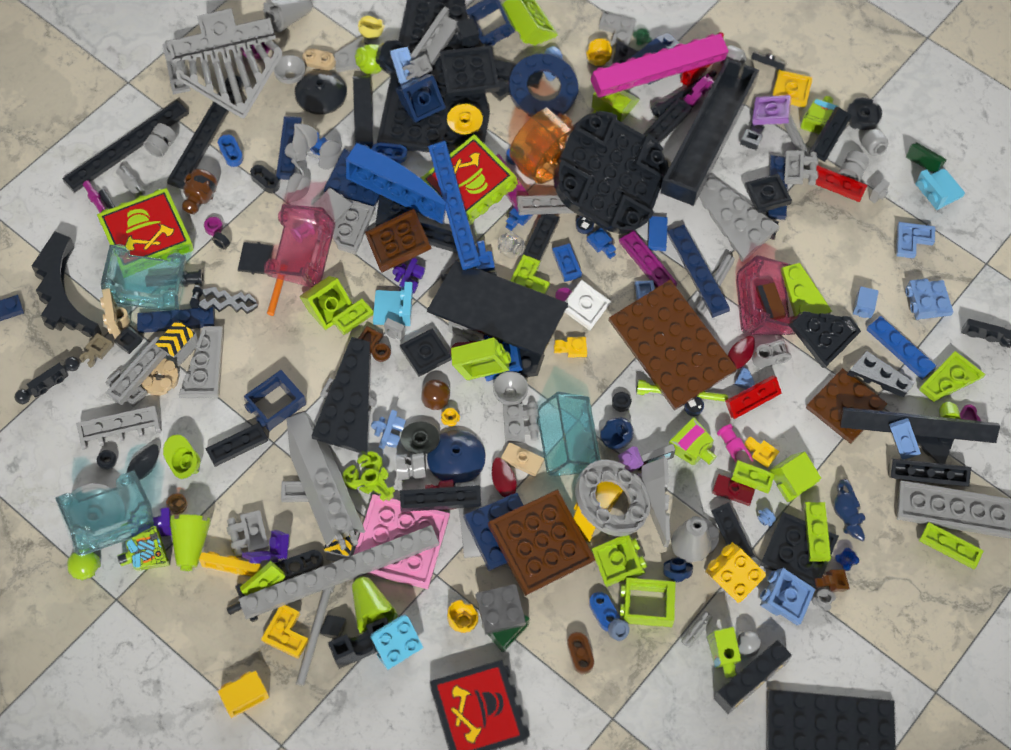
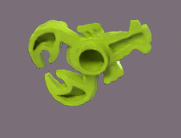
[342,451,395,501]

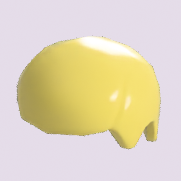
[358,16,385,39]

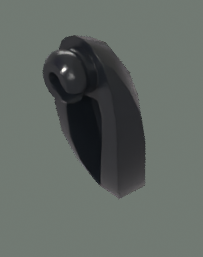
[126,444,159,484]

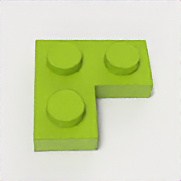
[510,254,550,294]

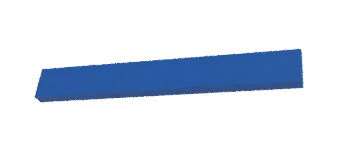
[428,141,481,270]

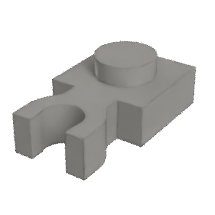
[402,54,433,80]

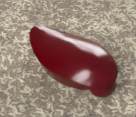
[728,336,755,369]
[492,457,517,498]

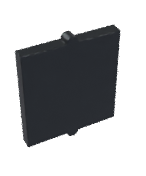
[238,242,274,275]

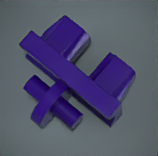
[392,258,426,294]

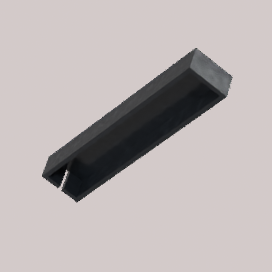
[660,58,759,206]

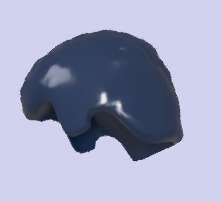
[600,417,634,450]

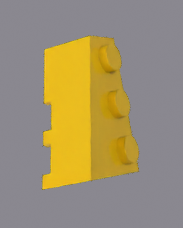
[573,481,623,543]

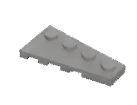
[179,326,223,398]

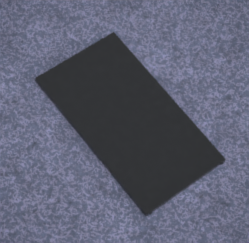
[427,260,568,357]

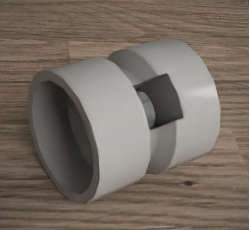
[143,123,177,158]
[838,151,869,182]
[396,453,425,481]

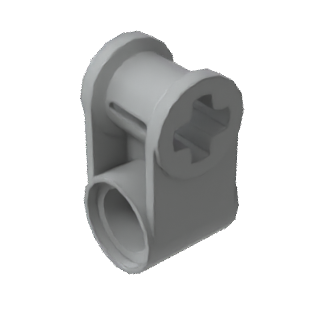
[752,339,792,368]

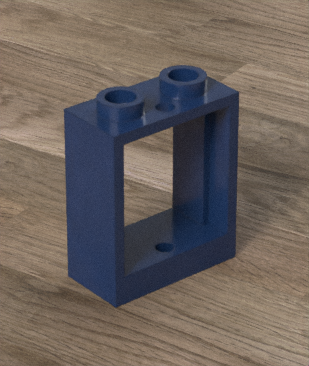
[466,0,516,46]
[244,370,306,431]

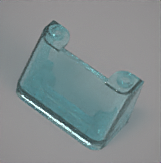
[100,244,186,311]
[55,471,154,555]

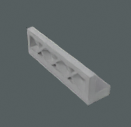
[411,7,458,74]

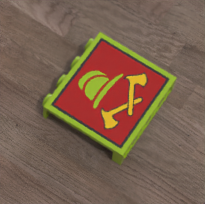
[421,134,518,225]
[97,188,194,278]

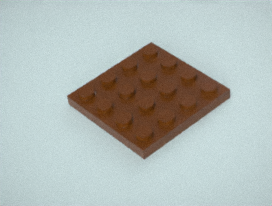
[487,489,595,596]

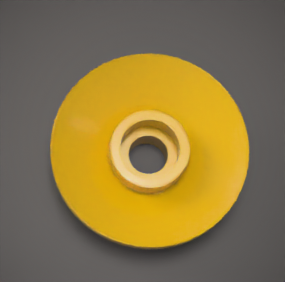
[447,104,483,134]

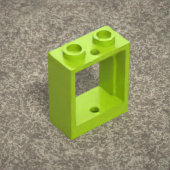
[451,338,511,381]
[620,578,676,627]

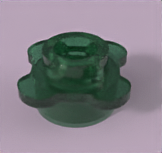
[632,28,652,46]

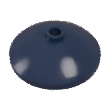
[427,430,486,485]

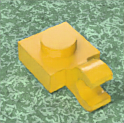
[554,337,587,358]
[745,436,780,468]

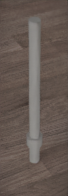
[296,586,335,686]

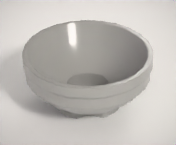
[274,55,305,84]
[493,372,528,405]

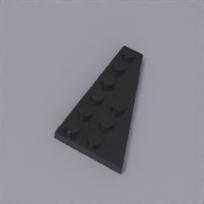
[311,337,370,456]

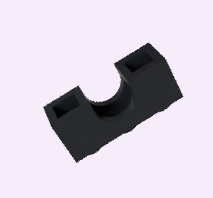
[327,617,389,669]

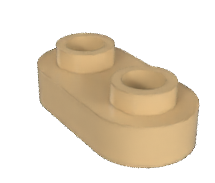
[302,49,336,71]

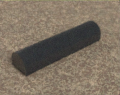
[888,458,971,486]

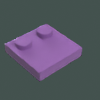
[753,95,791,125]

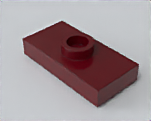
[712,474,755,506]

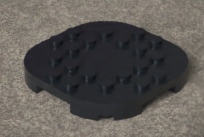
[553,111,669,234]

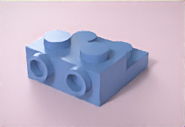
[905,278,953,320]
[759,568,815,625]

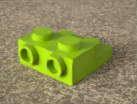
[592,535,647,587]

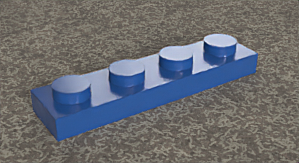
[867,316,936,380]

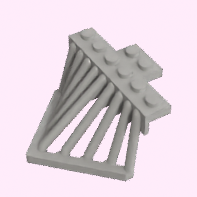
[167,8,282,118]

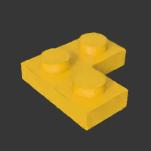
[261,605,308,659]

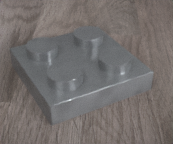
[475,584,526,634]

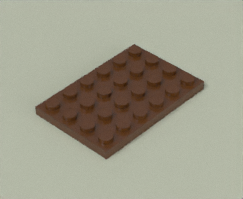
[608,280,737,411]

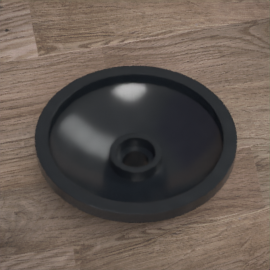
[295,70,347,115]

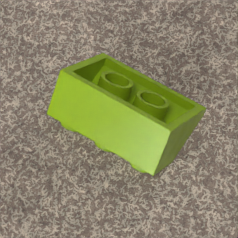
[503,0,558,45]

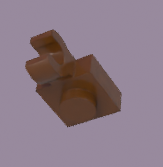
[815,570,850,592]

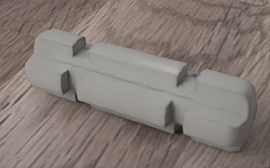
[681,611,713,647]

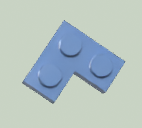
[896,222,935,259]

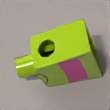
[668,417,717,465]

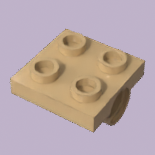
[100,288,131,339]

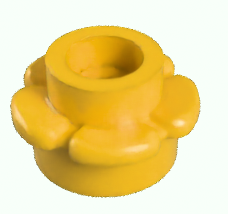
[441,408,460,427]

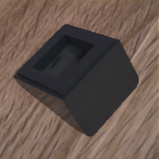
[319,615,347,639]

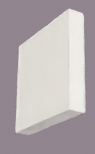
[565,280,611,331]

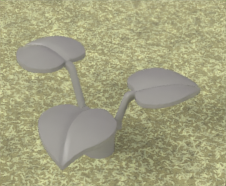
[285,124,341,203]

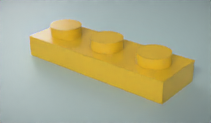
[199,551,262,577]

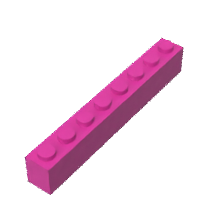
[590,33,729,98]

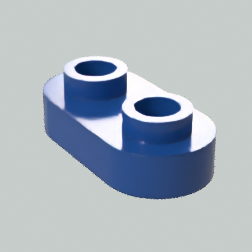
[218,135,243,167]
[371,143,407,163]
[589,592,620,631]

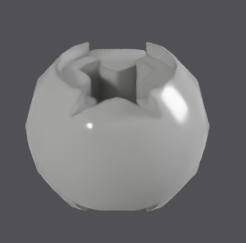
[737,631,761,657]

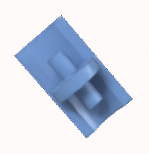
[371,410,406,449]

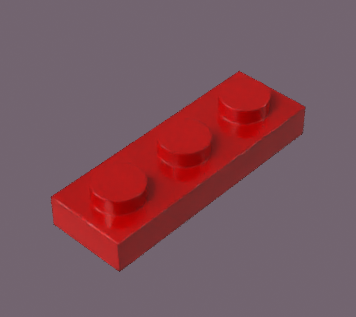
[815,166,867,202]
[725,375,782,419]

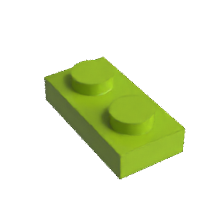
[332,299,374,335]
[731,460,775,494]
[240,561,286,596]

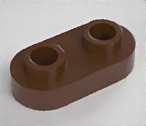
[567,632,594,674]

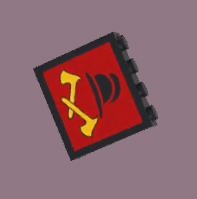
[429,660,530,750]

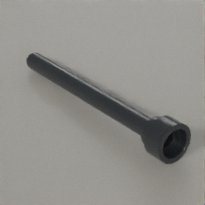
[651,70,717,118]

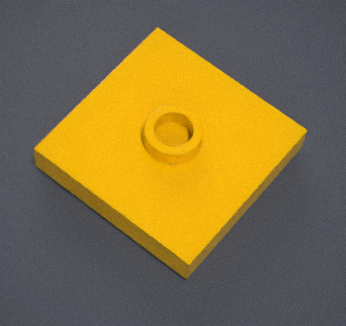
[773,70,813,108]

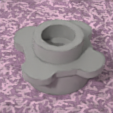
[812,587,836,611]

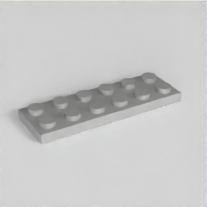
[897,480,1011,539]

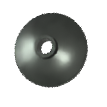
[401,422,440,455]

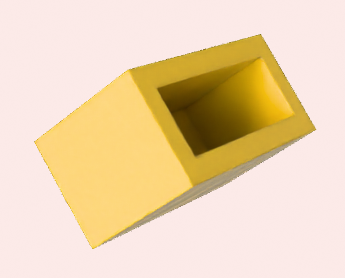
[217,670,269,718]

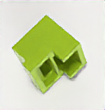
[768,451,821,502]

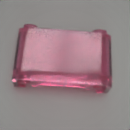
[264,204,335,287]
[736,255,796,335]

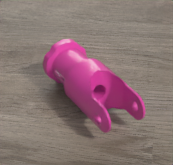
[717,424,753,463]

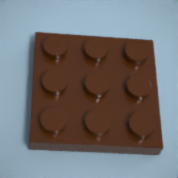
[365,209,432,273]
[806,368,888,444]

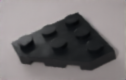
[788,311,861,368]

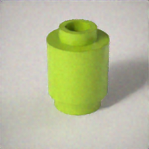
[939,402,961,419]

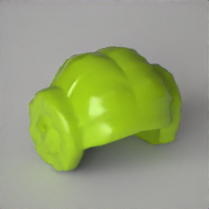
[355,44,382,74]

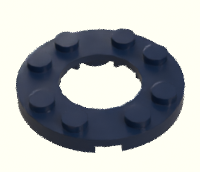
[509,54,578,120]

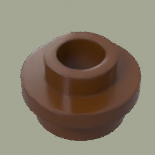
[372,343,391,362]

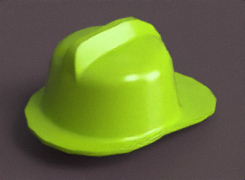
[163,435,201,479]

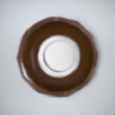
[421,379,450,410]

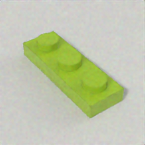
[804,502,831,561]
[919,522,984,570]

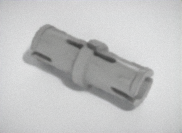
[116,166,145,198]

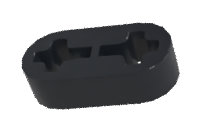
[250,165,280,194]

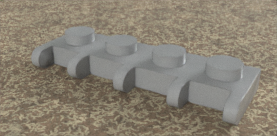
[76,406,161,450]

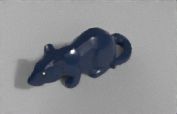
[833,479,866,541]

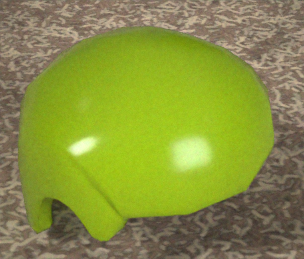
[67,549,101,580]

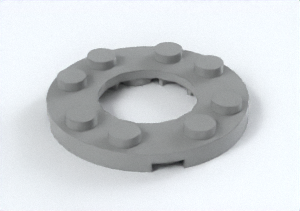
[575,460,650,536]

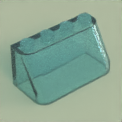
[537,391,601,476]

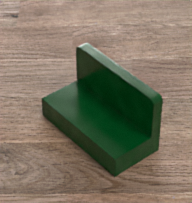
[906,142,947,174]

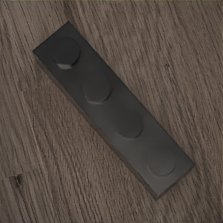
[714,640,792,714]

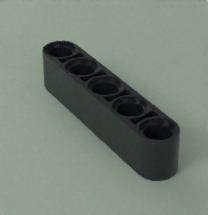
[353,76,373,149]

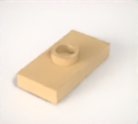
[501,442,545,477]

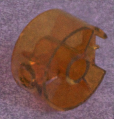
[509,108,573,184]

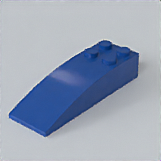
[346,143,446,224]

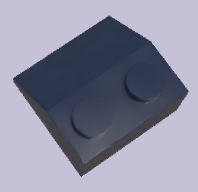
[395,74,446,122]

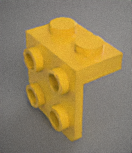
[705,542,766,603]

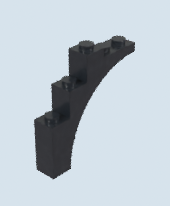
[31,231,102,337]

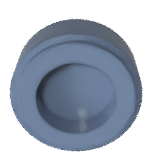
[608,619,629,641]

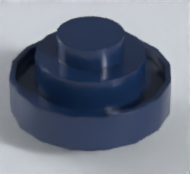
[663,557,693,582]

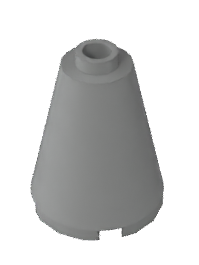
[263,0,313,33]
[671,517,712,563]

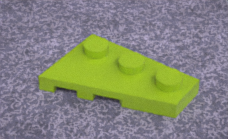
[780,263,833,317]
[919,351,986,402]

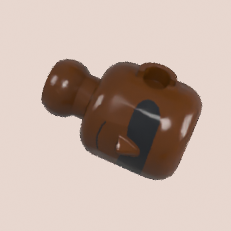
[182,169,218,215]

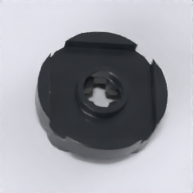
[375,40,405,76]
[846,97,882,130]

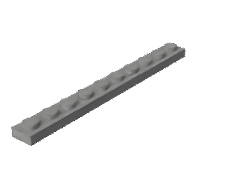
[239,525,439,620]

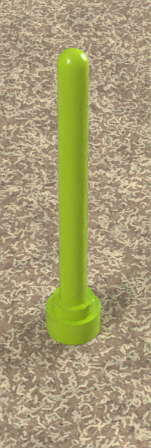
[636,379,728,402]

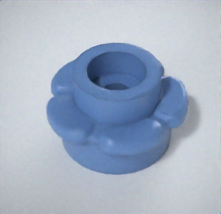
[758,508,776,526]

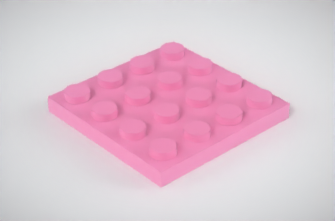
[353,494,450,589]

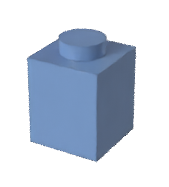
[853,286,879,318]

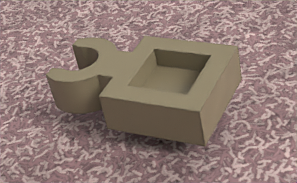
[79,333,114,368]

